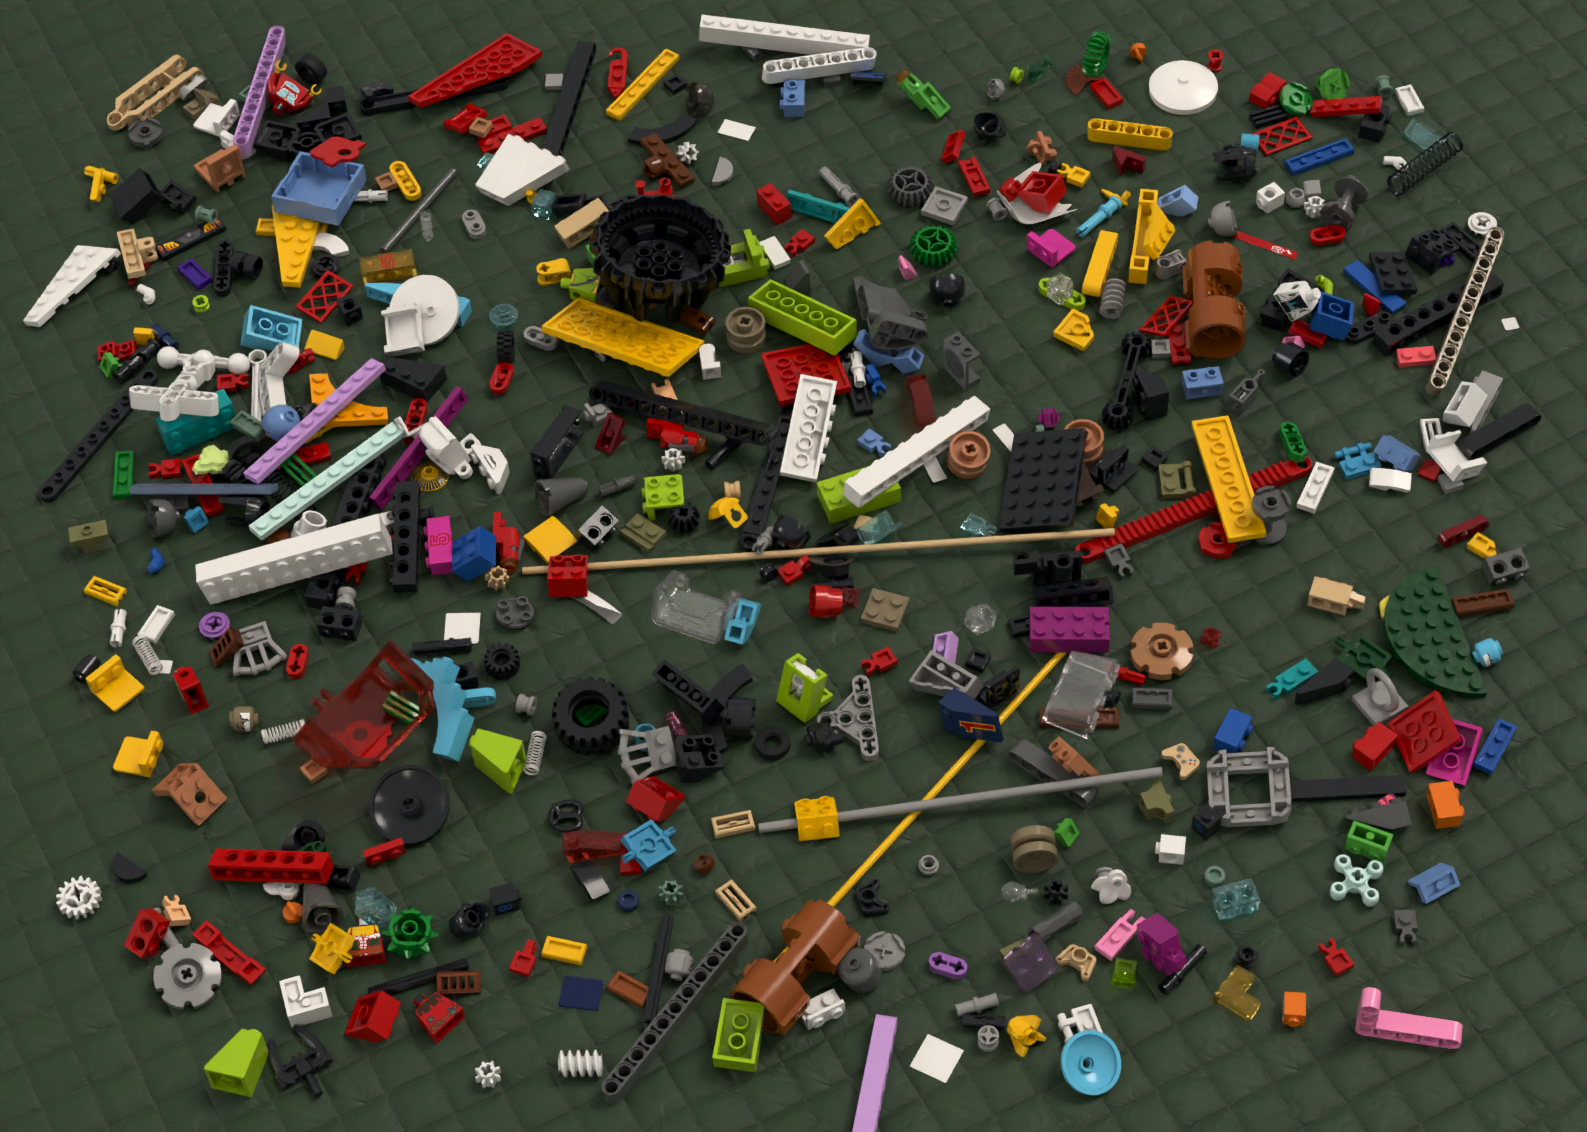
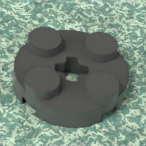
[128,118,164,149]

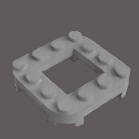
[1207,747,1292,827]

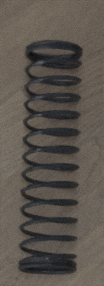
[1387,132,1463,195]

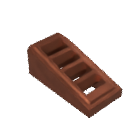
[209,627,244,668]
[437,971,481,994]

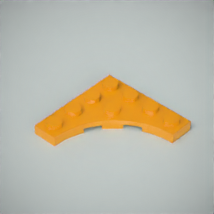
[309,373,388,427]

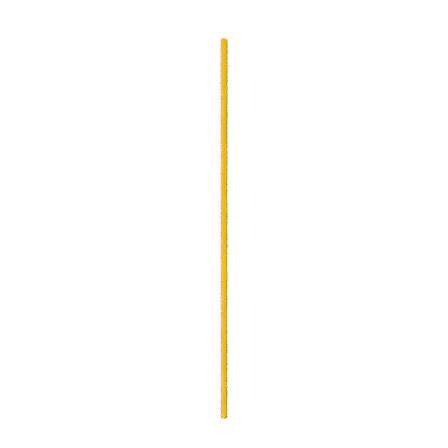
[773,653,1067,963]

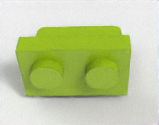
[642,474,684,521]

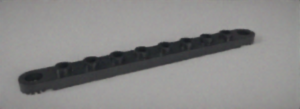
[38,369,158,503]
[740,404,794,552]

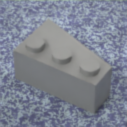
[908,650,984,699]

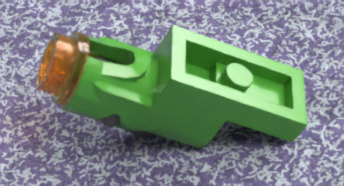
[895,69,951,120]

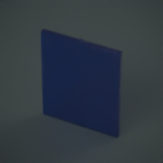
[559,976,604,1011]

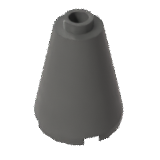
[533,477,588,516]
[302,883,344,934]

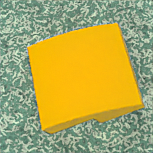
[523,516,577,564]

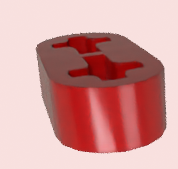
[286,644,309,680]

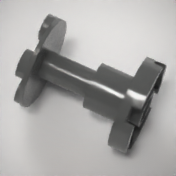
[1320,175,1370,232]
[1251,486,1291,545]

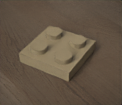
[861,588,910,632]

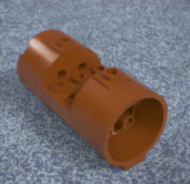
[1182,240,1246,359]
[730,899,861,1036]

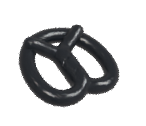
[548,799,583,833]

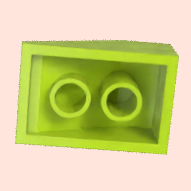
[712,998,765,1073]

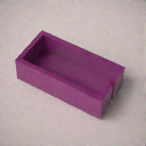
[1029,607,1110,653]

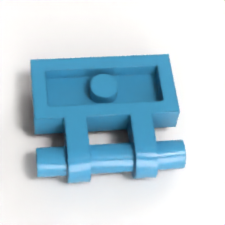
[1334,442,1382,480]

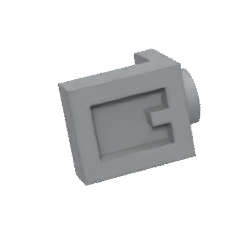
[583,403,612,427]

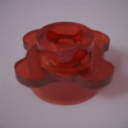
[841,587,860,607]
[1200,627,1222,647]

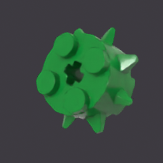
[382,908,439,959]

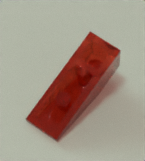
[562,830,628,863]

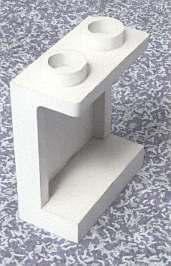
[381,304,425,357]

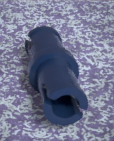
[150,324,179,350]

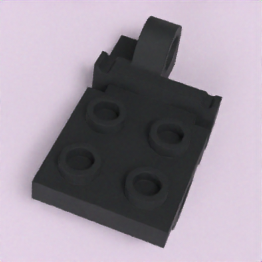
[1013,551,1082,586]

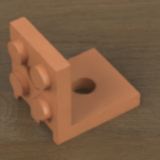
[193,144,246,193]
[151,763,227,826]

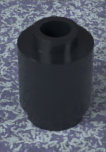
[73,654,101,684]

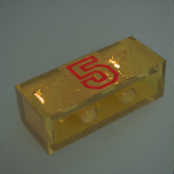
[359,249,417,286]

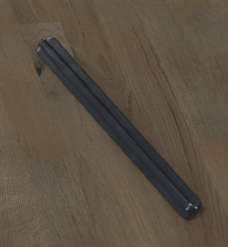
[643,914,674,1025]

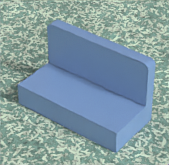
[1408,863,1460,904]

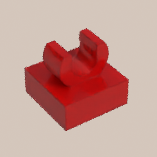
[998,177,1022,202]

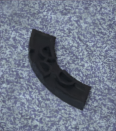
[628,114,697,145]

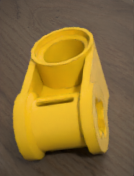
[536,258,572,286]

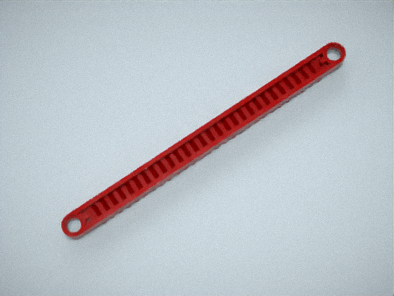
[1075,456,1312,564]

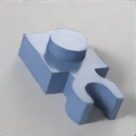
[857,429,892,457]

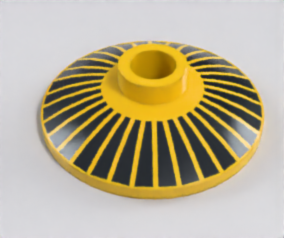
[411,461,449,492]

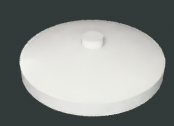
[1149,60,1218,115]

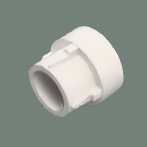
[290,510,327,538]

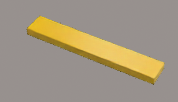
[606,49,680,121]

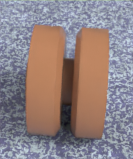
[1065,419,1104,467]
[946,431,991,479]

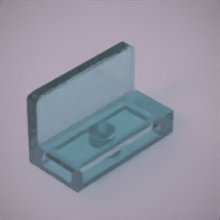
[1403,119,1445,153]
[855,510,903,545]

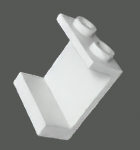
[1425,430,1487,482]

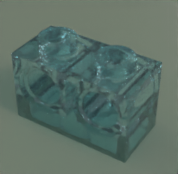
[1211,878,1260,920]
[355,887,397,931]

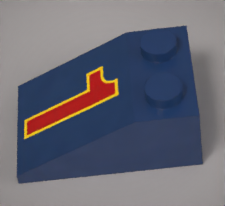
[938,687,1004,743]

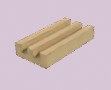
[711,810,755,839]
[715,879,757,922]

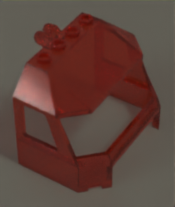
[292,639,435,769]

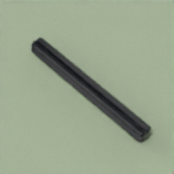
[367,958,469,994]

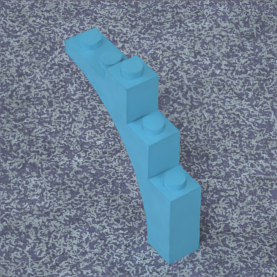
[399,657,475,762]

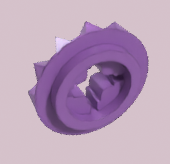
[199,612,230,640]

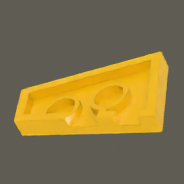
[824,198,881,249]
[1143,202,1176,260]

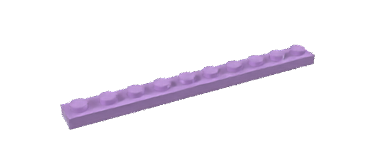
[243,358,386,484]

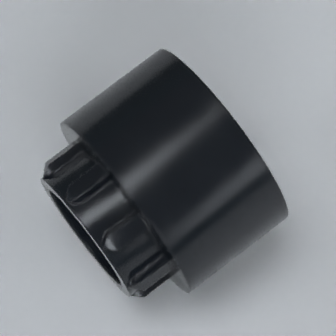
[1272,342,1310,378]

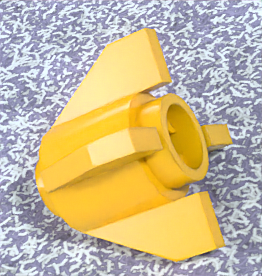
[1007,1015,1046,1057]

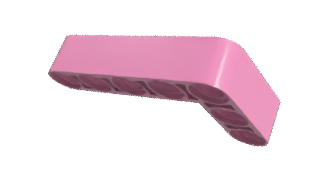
[1355,987,1463,1049]

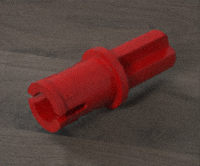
[1106,663,1146,685]

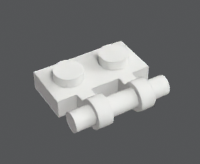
[1057,1004,1103,1043]

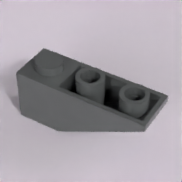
[1345,797,1412,829]

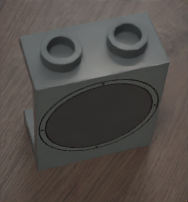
[944,331,981,391]

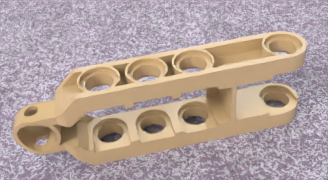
[107,55,203,131]

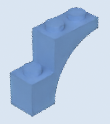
[853,329,925,374]

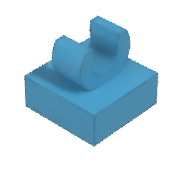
[183,506,209,533]

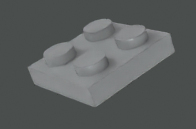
[921,186,968,225]

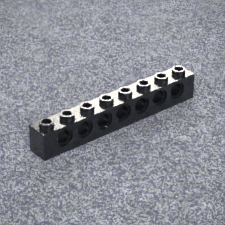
[1373,271,1504,357]

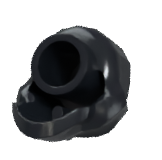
[804,722,845,752]
[449,902,490,939]

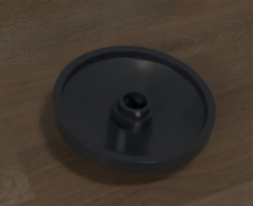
[369,765,450,845]

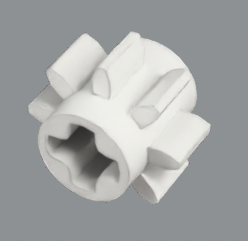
[676,142,699,164]
[1304,196,1325,218]
[662,448,685,472]
[475,1061,501,1088]

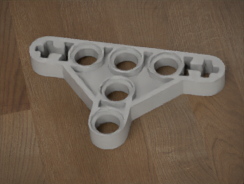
[817,675,879,761]

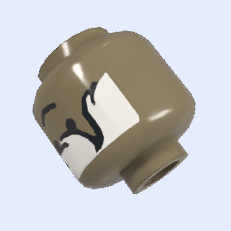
[229,706,259,732]

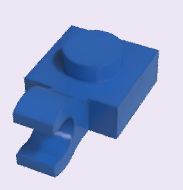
[865,364,886,397]

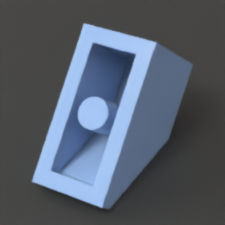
[1157,185,1199,217]

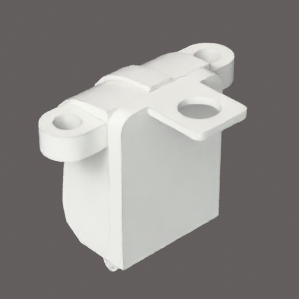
[419,416,481,479]

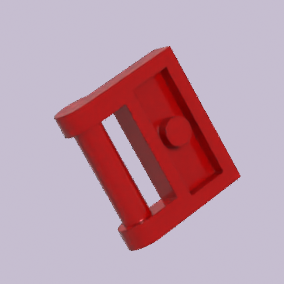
[443,104,487,134]

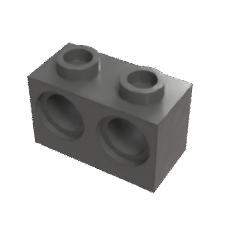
[1481,547,1530,586]

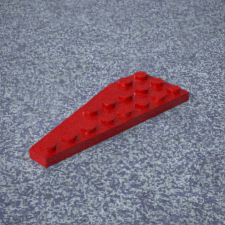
[408,33,542,108]

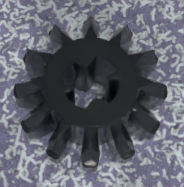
[221,459,252,484]
[668,502,700,534]

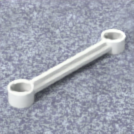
[248,349,267,441]

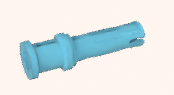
[1076,196,1122,238]

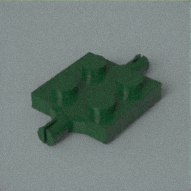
[1335,634,1394,684]

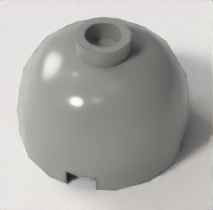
[1208,200,1238,237]

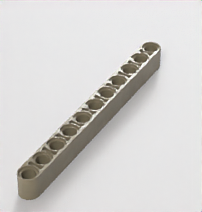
[1425,226,1504,396]

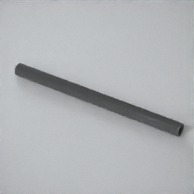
[380,168,457,254]

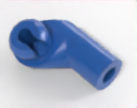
[147,548,164,574]

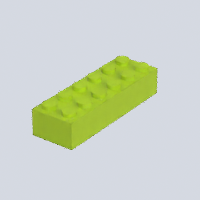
[748,279,857,356]

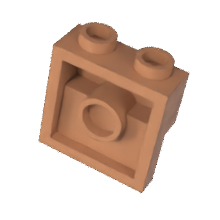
[1048,736,1101,777]

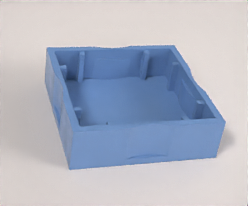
[271,152,367,226]

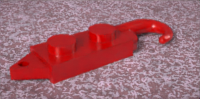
[607,48,628,99]

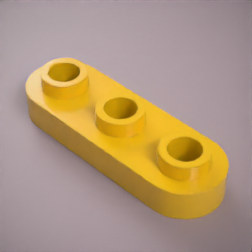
[389,161,421,201]

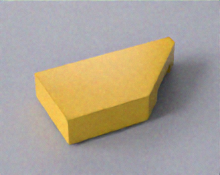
[1466,532,1496,559]

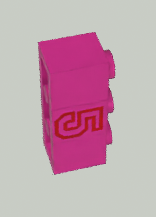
[424,516,453,575]

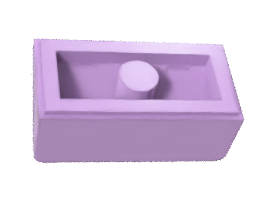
[933,631,959,664]

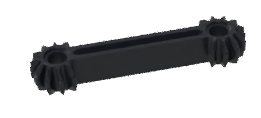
[1102,330,1152,431]

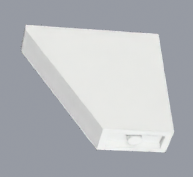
[475,134,569,206]

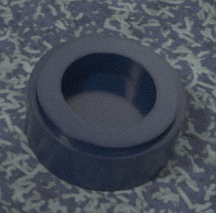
[618,891,639,912]

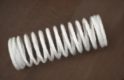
[132,635,163,675]
[261,719,307,745]
[523,731,547,775]

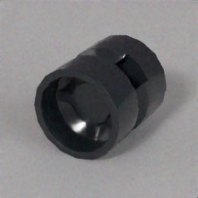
[230,251,263,279]

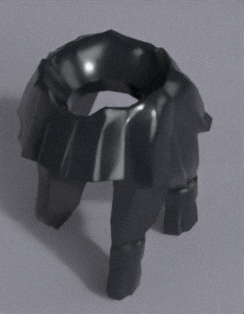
[1213,146,1257,181]
[218,494,270,529]

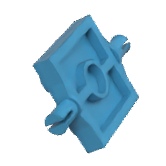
[620,819,677,872]

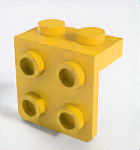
[113,731,163,777]
[794,796,840,841]

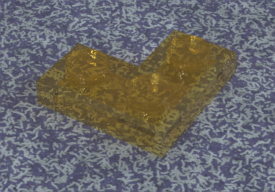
[1214,965,1262,1021]

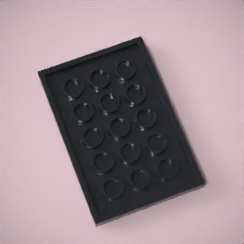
[999,428,1087,533]

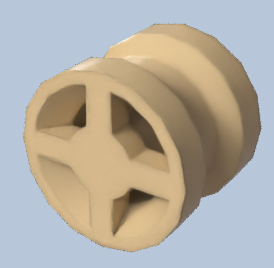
[724,481,741,499]

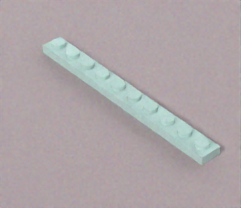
[249,422,405,540]

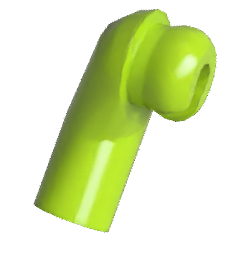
[1315,275,1333,295]

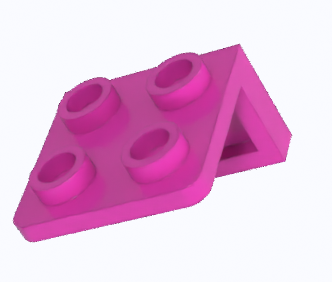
[1026,229,1076,268]

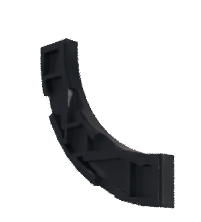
[702,664,753,753]

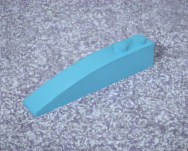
[365,283,472,327]

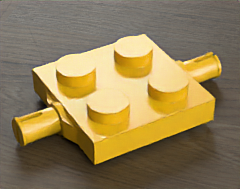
[309,923,356,975]

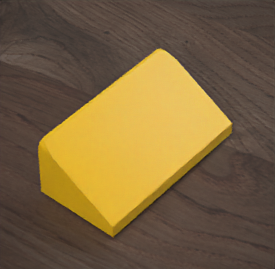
[304,330,345,361]

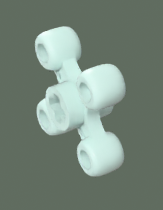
[1330,854,1383,907]

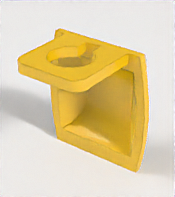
[708,497,748,528]

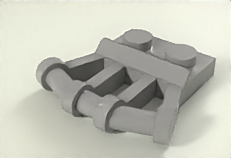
[233,621,288,677]
[617,726,676,785]

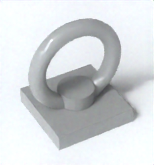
[1352,668,1409,726]

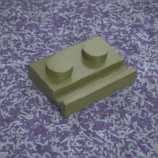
[620,513,667,553]

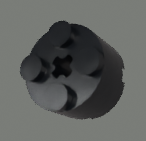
[725,697,756,738]

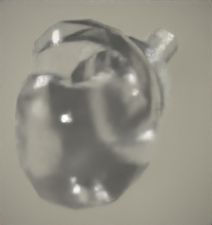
[1002,881,1038,903]

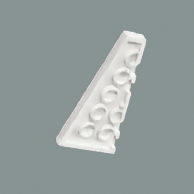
[23,245,121,327]

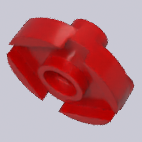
[1198,522,1237,559]

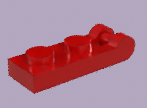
[958,156,990,197]
[1166,323,1191,365]

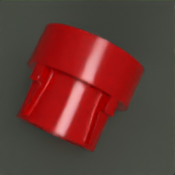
[809,585,843,618]

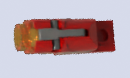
[647,418,707,454]
[492,512,525,574]

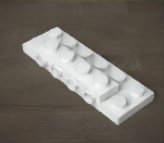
[780,374,837,483]

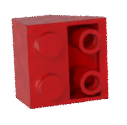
[547,555,589,598]

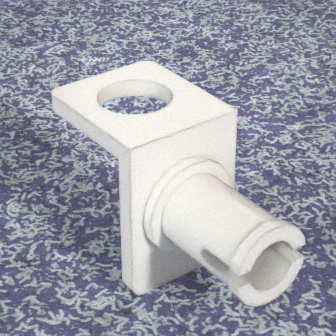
[393,416,428,440]

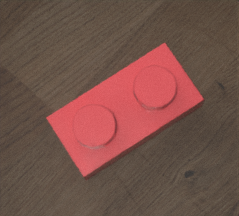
[1396,346,1436,368]

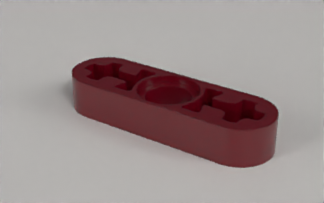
[1437,515,1490,548]

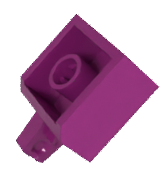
[1137,913,1187,976]

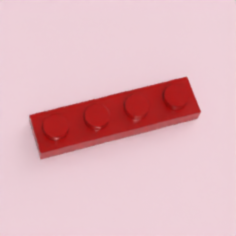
[1310,96,1383,117]
[477,117,547,157]
[182,454,224,518]

